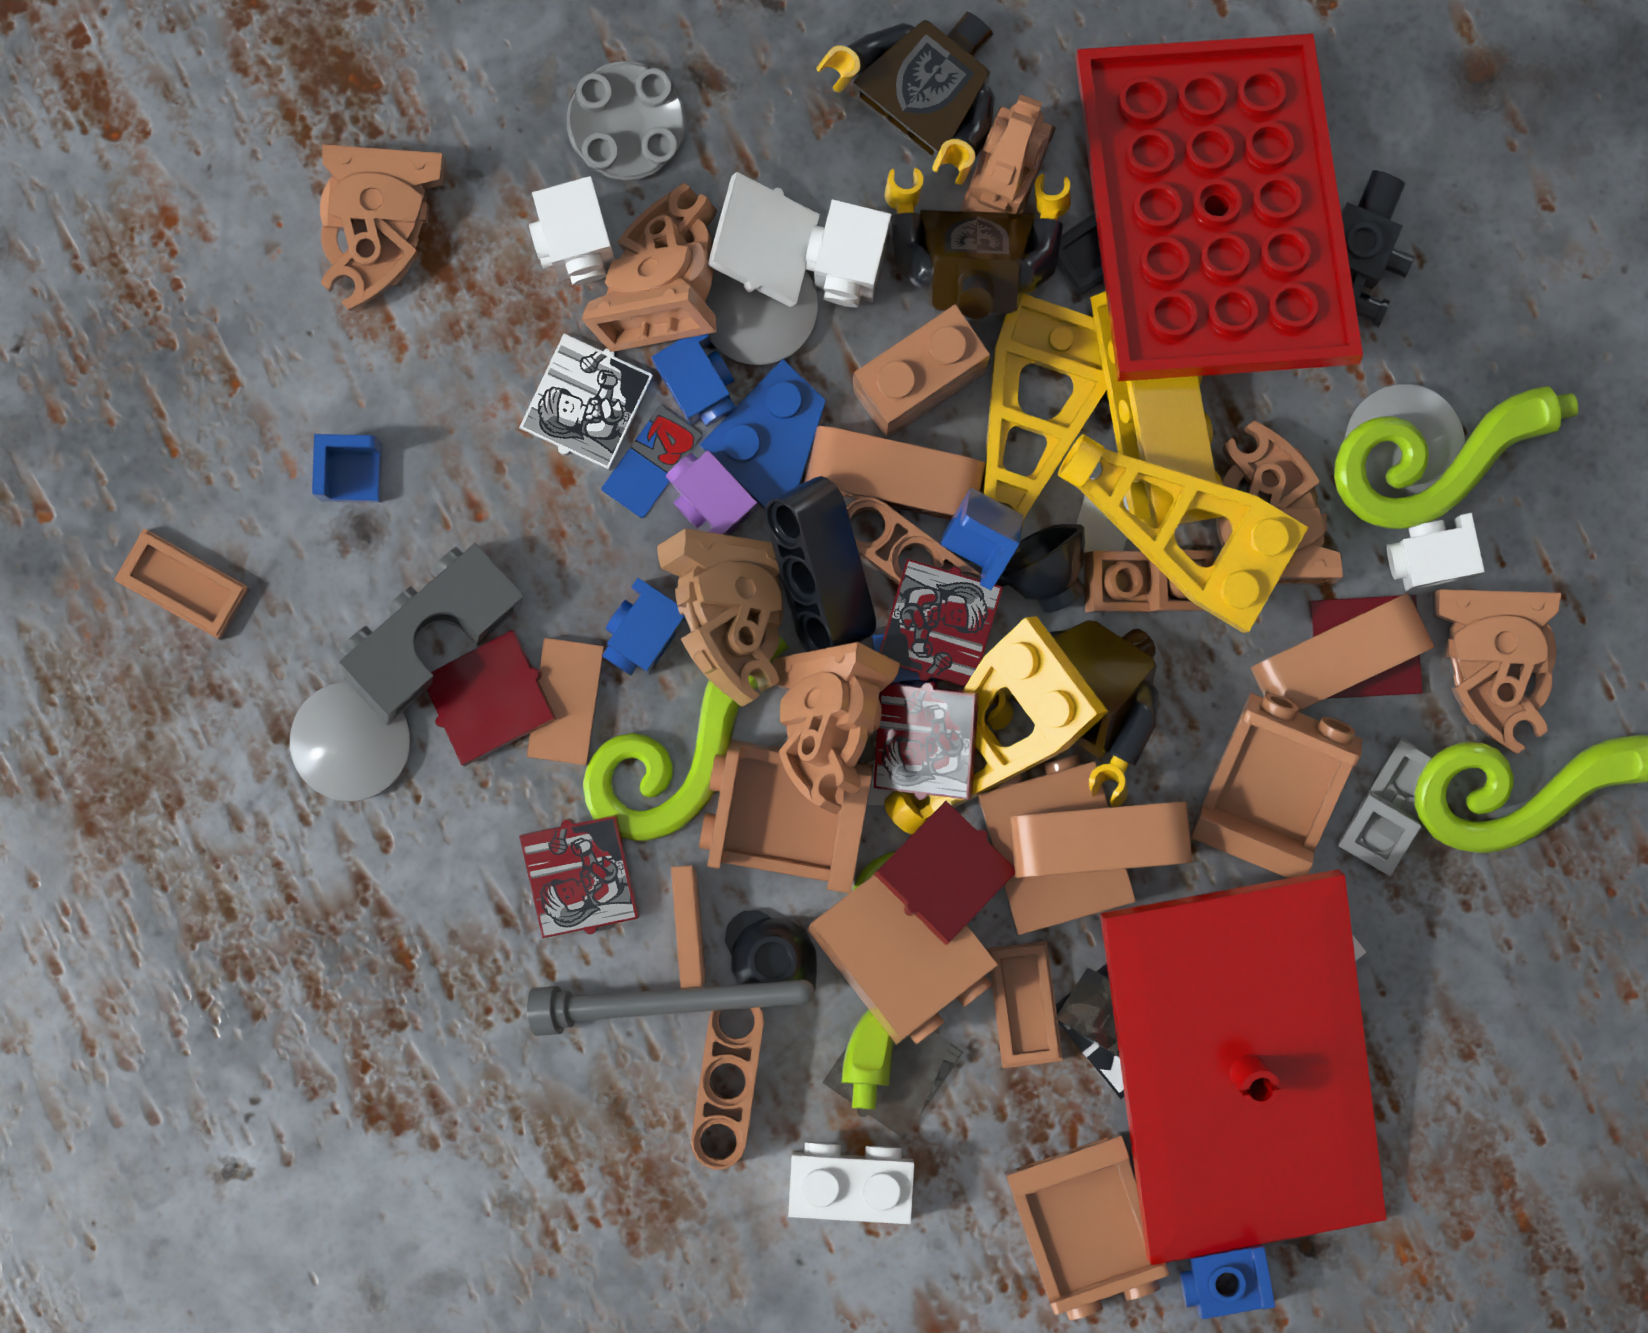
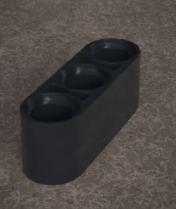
[765,476,876,652]

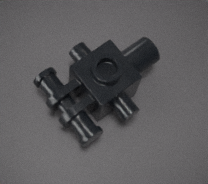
[1341,170,1415,328]

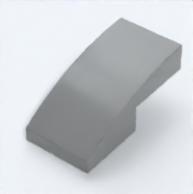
[1338,736,1434,877]

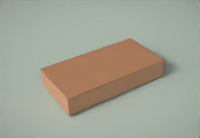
[114,528,251,640]
[527,638,605,766]
[671,865,706,989]
[987,940,1063,1068]

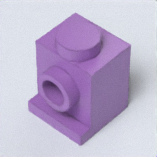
[665,450,758,535]

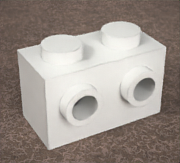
[529,176,615,285]
[806,199,891,308]
[788,1142,914,1224]

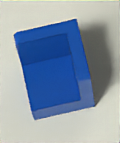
[312,434,382,503]
[940,487,1024,591]

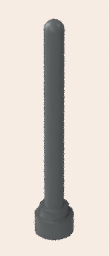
[527,980,815,1036]

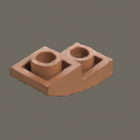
[1084,550,1214,613]

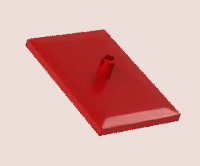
[1075,33,1363,382]
[1100,869,1387,1266]

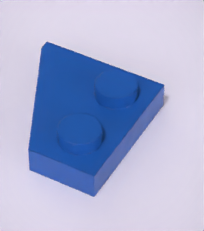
[699,359,826,510]

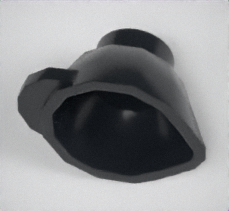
[995,524,1085,613]
[725,910,817,990]

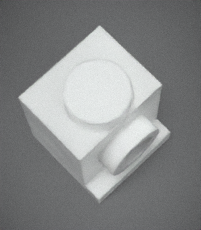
[1387,513,1485,591]

